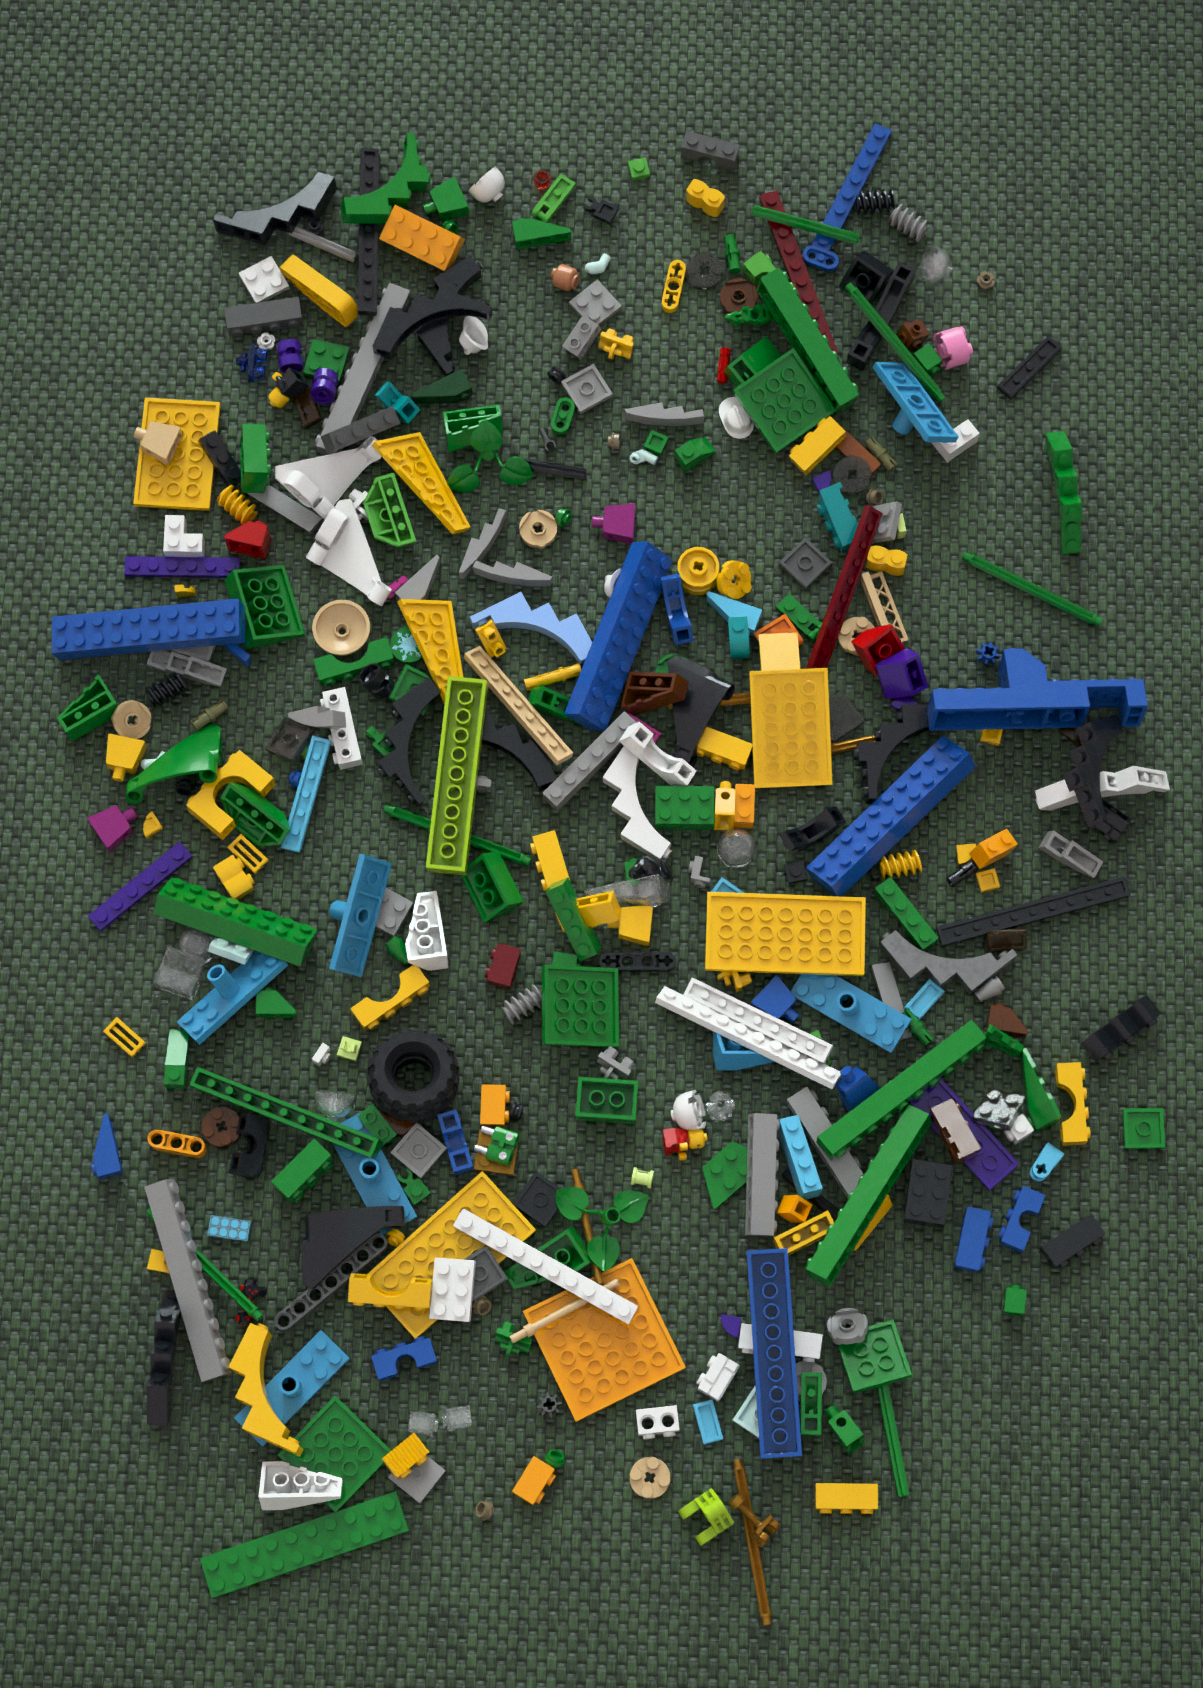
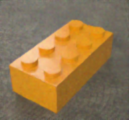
[379,205,465,271]

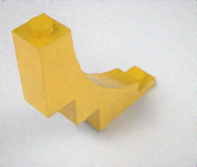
[229,1323,304,1457]

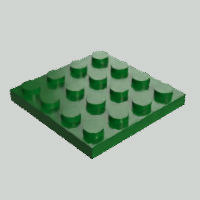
[732,348,836,453]
[542,965,619,1048]
[278,1396,391,1513]

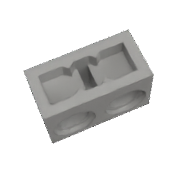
[562,315,602,360]

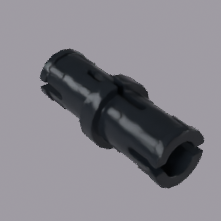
[946,859,979,887]

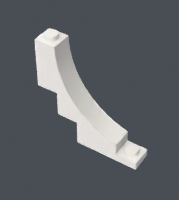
[603,746,672,863]
[1035,766,1170,811]

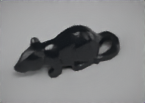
[628,856,672,884]

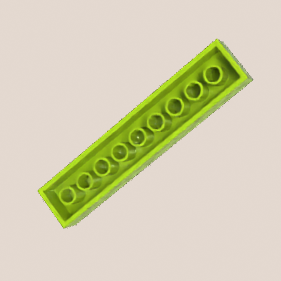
[426,676,488,876]

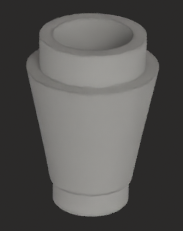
[974,976,1005,1002]

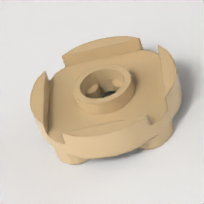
[519,510,557,549]
[838,617,875,656]
[111,700,151,739]
[630,1457,670,1499]

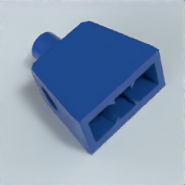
[750,975,800,1024]
[836,1066,880,1112]

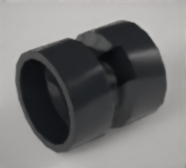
[359,663,395,699]

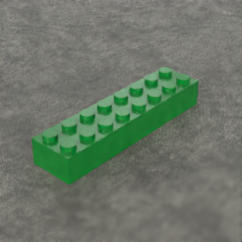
[756,267,859,415]
[153,877,318,967]

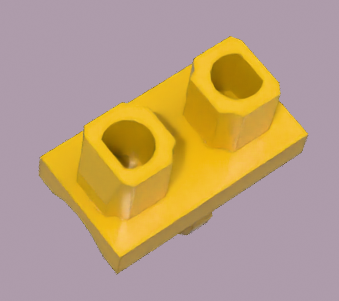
[598,328,634,359]
[475,620,507,658]
[717,971,752,993]

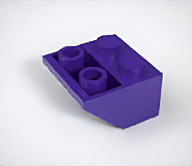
[875,648,928,699]

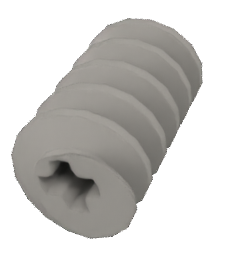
[887,204,929,243]
[501,984,542,1025]

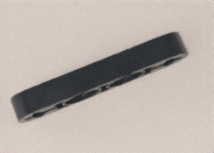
[599,952,676,972]

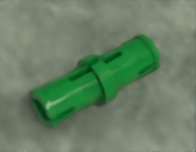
[724,234,741,273]
[902,1008,934,1046]

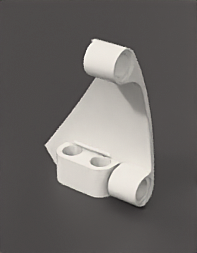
[275,436,382,520]
[306,499,392,606]

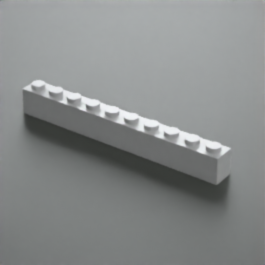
[315,283,411,455]
[144,1179,231,1382]

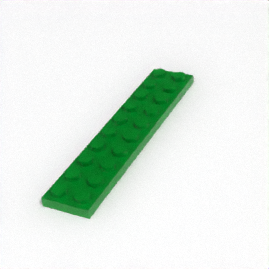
[200,1491,409,1599]

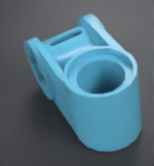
[1030,1142,1064,1182]

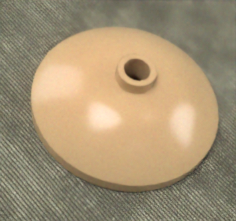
[312,600,370,656]

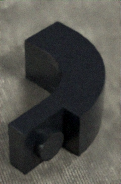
[779,806,846,853]

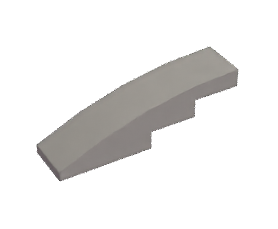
[625,402,704,426]
[459,508,506,579]
[473,560,552,587]
[146,650,227,687]

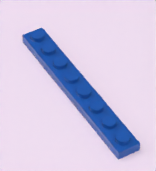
[811,123,892,251]

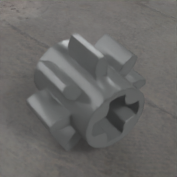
[537,1392,562,1418]

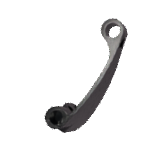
[668,656,735,768]
[302,1206,405,1290]

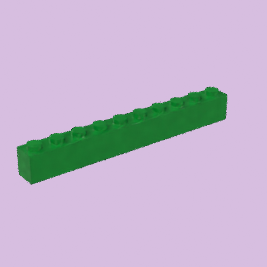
[816,1020,987,1161]
[189,1067,383,1160]
[806,1105,932,1287]

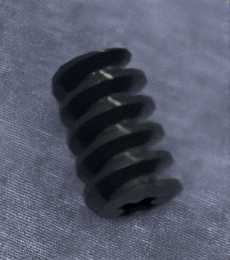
[856,189,895,215]
[145,671,189,709]

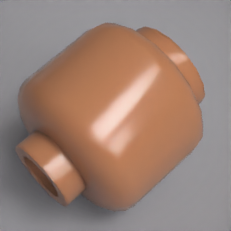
[551,264,580,291]

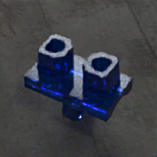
[235,343,267,383]

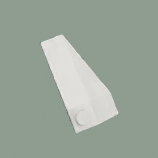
[405,891,448,971]
[259,1461,343,1510]

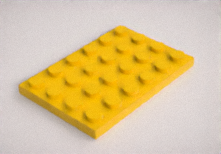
[133,398,221,511]
[749,668,832,788]

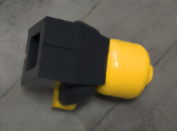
[269,367,309,408]

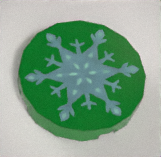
[390,626,423,665]

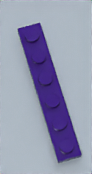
[124,556,241,578]
[88,841,193,932]

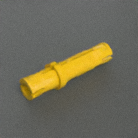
[524,663,581,691]

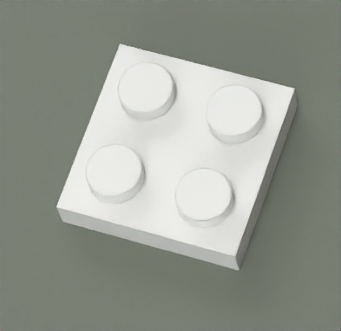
[239,256,290,303]

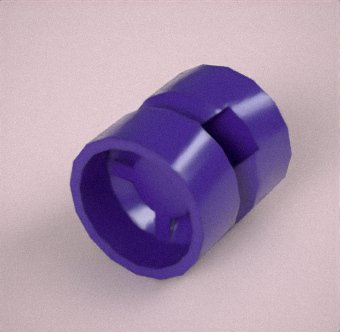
[277,339,304,373]
[310,368,338,404]

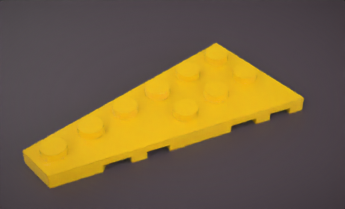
[372,432,470,534]
[397,599,463,704]

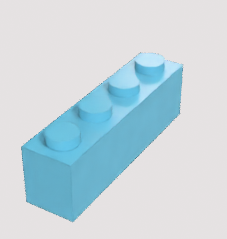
[777,1115,823,1200]

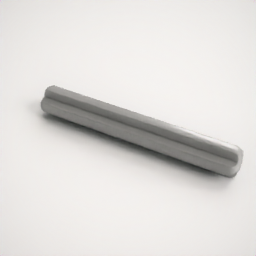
[289,226,357,262]

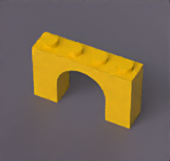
[186,750,276,840]

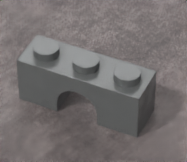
[681,131,740,171]

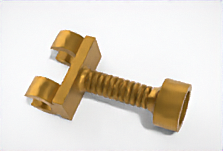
[728,1492,780,1547]

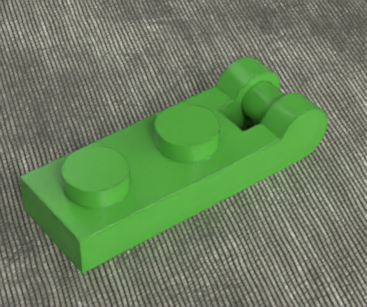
[531,174,576,223]

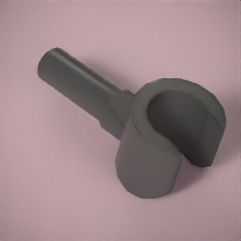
[540,428,556,452]

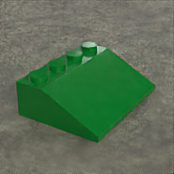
[225,565,305,649]

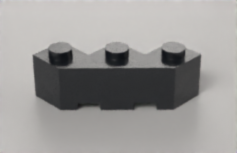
[1081,995,1162,1062]

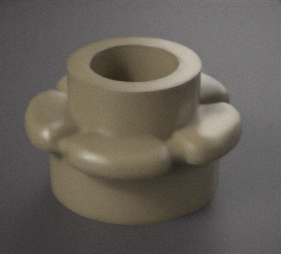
[977,271,995,290]
[608,432,621,451]
[866,488,883,506]
[473,1296,492,1315]
[475,1500,494,1521]

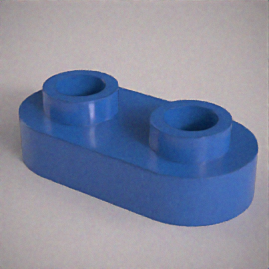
[802,245,839,272]

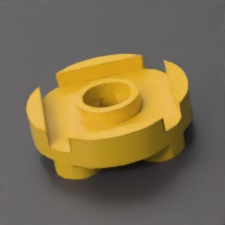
[716,560,752,599]

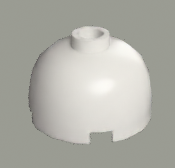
[468,166,505,203]
[671,1090,706,1131]

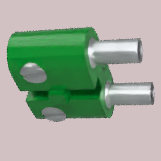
[474,1126,520,1166]

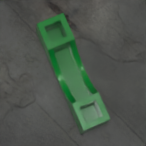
[313,637,395,686]
[545,877,602,961]
[873,877,939,952]

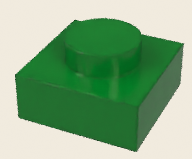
[643,430,669,456]

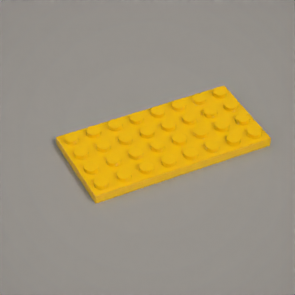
[705,892,866,976]
[368,1171,536,1338]

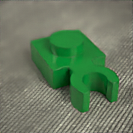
[397,1168,431,1206]

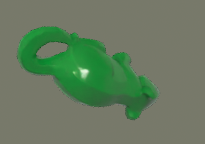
[724,305,776,328]

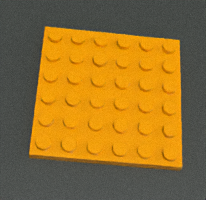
[523,1258,686,1422]

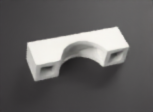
[619,722,696,786]

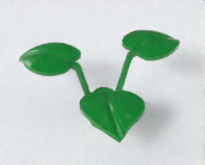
[447,419,534,493]
[555,1187,649,1271]

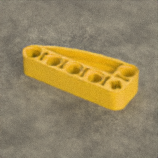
[279,255,359,327]

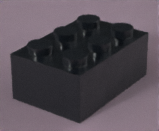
[903,1159,953,1228]

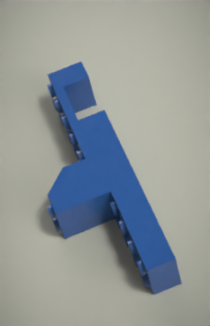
[927,648,1148,731]

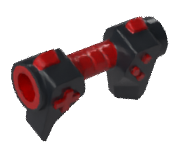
[236,1279,267,1326]

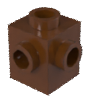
[896,319,930,349]

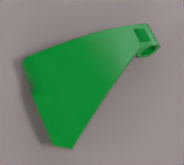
[125,723,223,804]

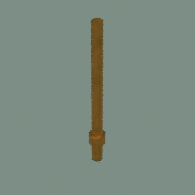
[571,1169,604,1285]

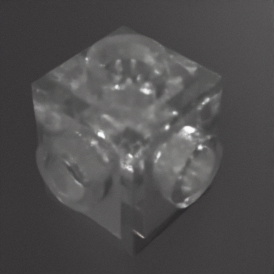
[706,1091,735,1121]

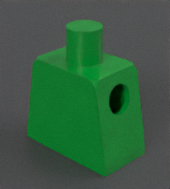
[422,177,469,221]
[824,1405,865,1455]

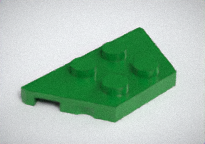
[702,1141,747,1210]

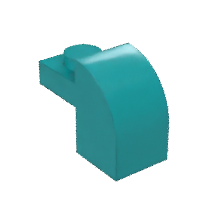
[375,381,420,424]
[728,616,750,660]

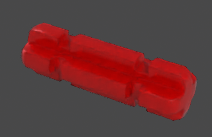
[717,347,730,384]

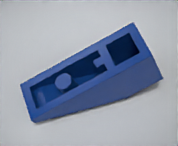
[91,1113,124,1180]

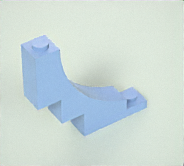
[470,592,592,667]

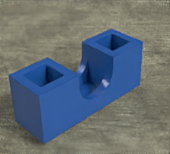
[437,1109,474,1176]
[998,1186,1046,1253]
[371,1336,438,1382]

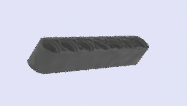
[274,1233,388,1332]

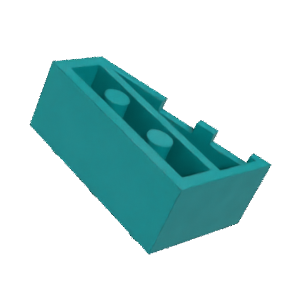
[816,482,858,553]

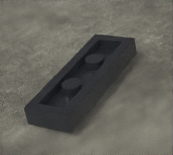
[198,430,241,487]

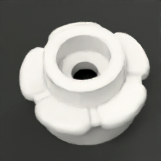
[257,333,275,351]

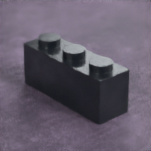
[1040,1213,1106,1269]

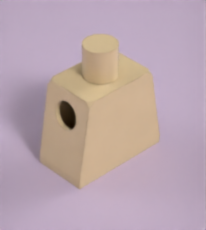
[134,422,183,466]

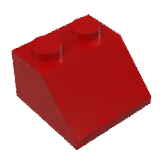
[224,521,271,560]
[851,624,905,677]

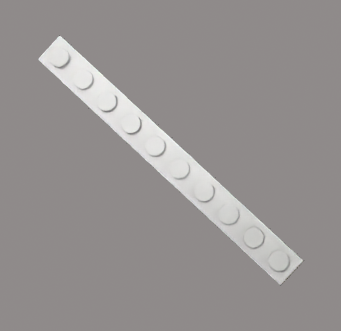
[655,986,841,1089]
[453,1209,639,1325]

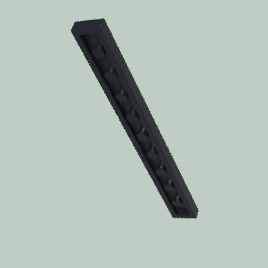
[357,148,379,316]
[936,876,1131,947]

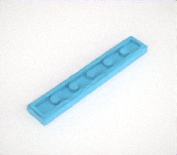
[281,736,332,853]

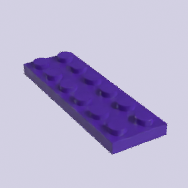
[908,1078,1019,1191]

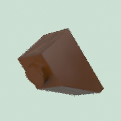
[986,1003,1028,1038]

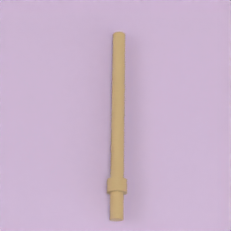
[509,1279,620,1343]

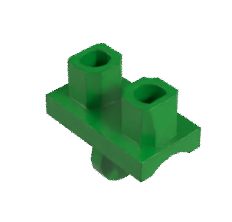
[494,1321,532,1357]

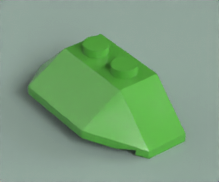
[363,473,416,547]

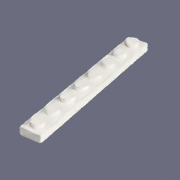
[683,978,833,1064]

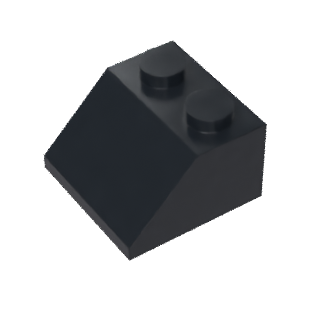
[839,250,894,304]

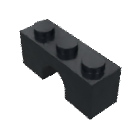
[229,1113,270,1179]

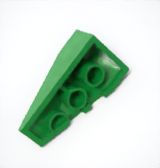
[1020,1048,1061,1133]
[504,1226,591,1289]

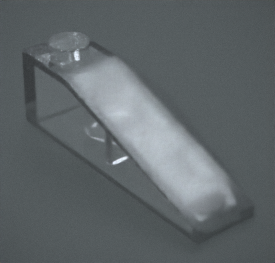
[584,874,671,907]

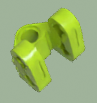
[678,1488,734,1546]

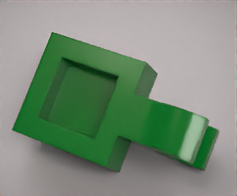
[366,726,393,757]

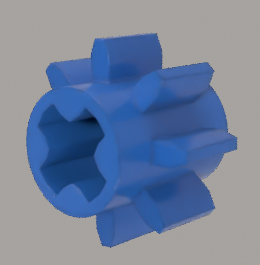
[976,642,1000,667]

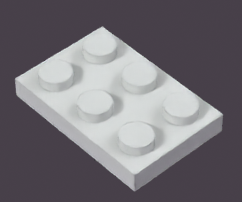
[429,1257,476,1322]

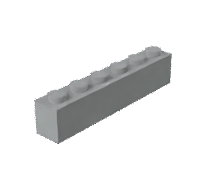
[543,711,637,812]
[786,1087,864,1199]
[745,1113,780,1236]

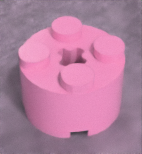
[933,327,973,370]

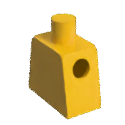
[106,734,147,782]
[714,781,735,831]
[607,905,653,946]

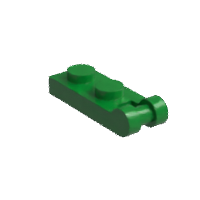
[775,594,822,643]

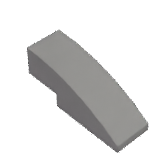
[288,706,346,729]
[1038,830,1103,878]

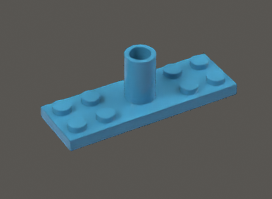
[873,362,959,443]
[329,854,392,977]
[177,951,288,1045]
[791,974,912,1054]
[333,1113,418,1236]
[234,1330,350,1447]

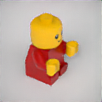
[662,1128,707,1161]

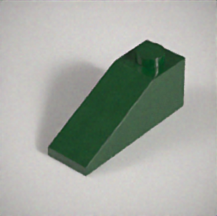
[411,369,473,404]

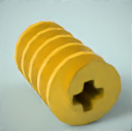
[217,485,258,525]
[879,850,922,881]

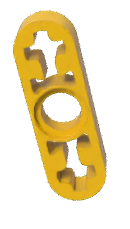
[662,260,686,313]

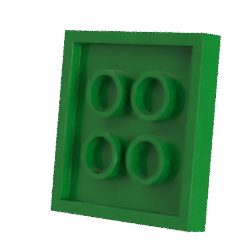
[837,1319,912,1394]

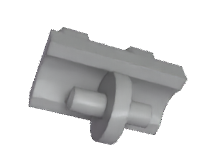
[597,1046,634,1080]

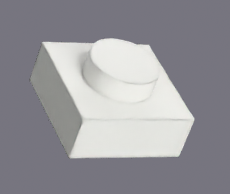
[312,1043,331,1067]

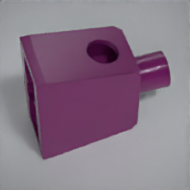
[592,503,635,544]
[87,806,138,852]

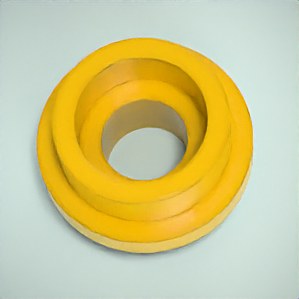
[385,1228,405,1247]

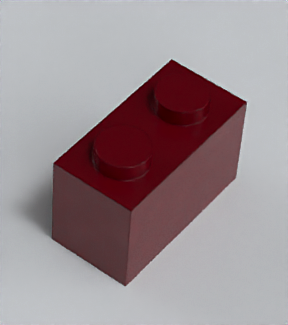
[485,943,521,990]

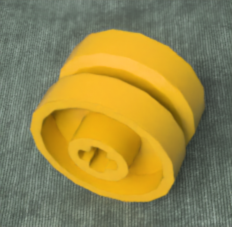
[677,547,719,595]

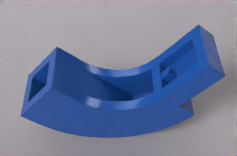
[660,573,694,645]

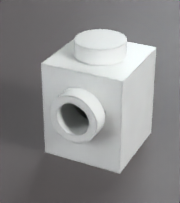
[1004,1114,1034,1145]

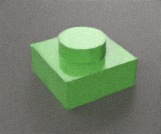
[628,158,650,181]

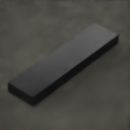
[997,336,1062,400]

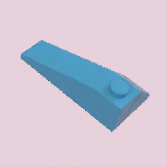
[713,1031,775,1070]

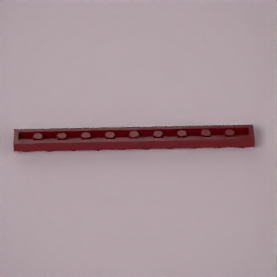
[759,190,838,355]
[806,505,883,669]

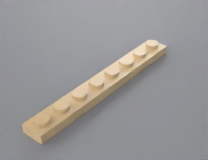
[464,646,573,765]

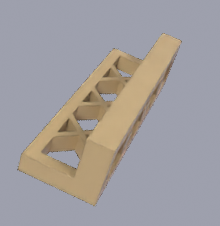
[860,571,909,644]

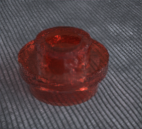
[533,170,552,189]

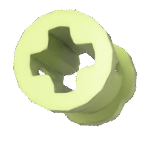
[631,1167,654,1188]

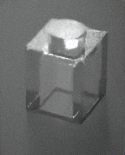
[442,1405,473,1431]
[408,1411,439,1436]

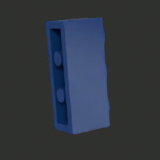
[954,1206,993,1273]

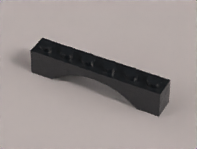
[846,262,916,371]

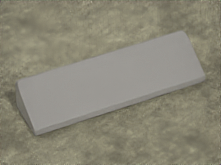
[247,485,322,534]
[871,962,912,1040]

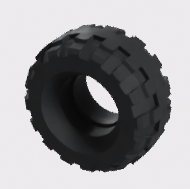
[367,1029,460,1123]

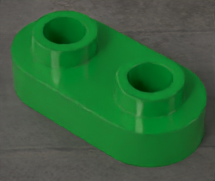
[551,397,575,435]

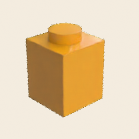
[777,1195,812,1223]

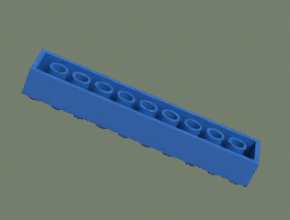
[564,542,673,732]
[52,599,245,660]
[806,736,975,897]
[746,1248,802,1458]

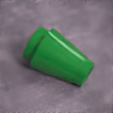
[385,935,408,965]

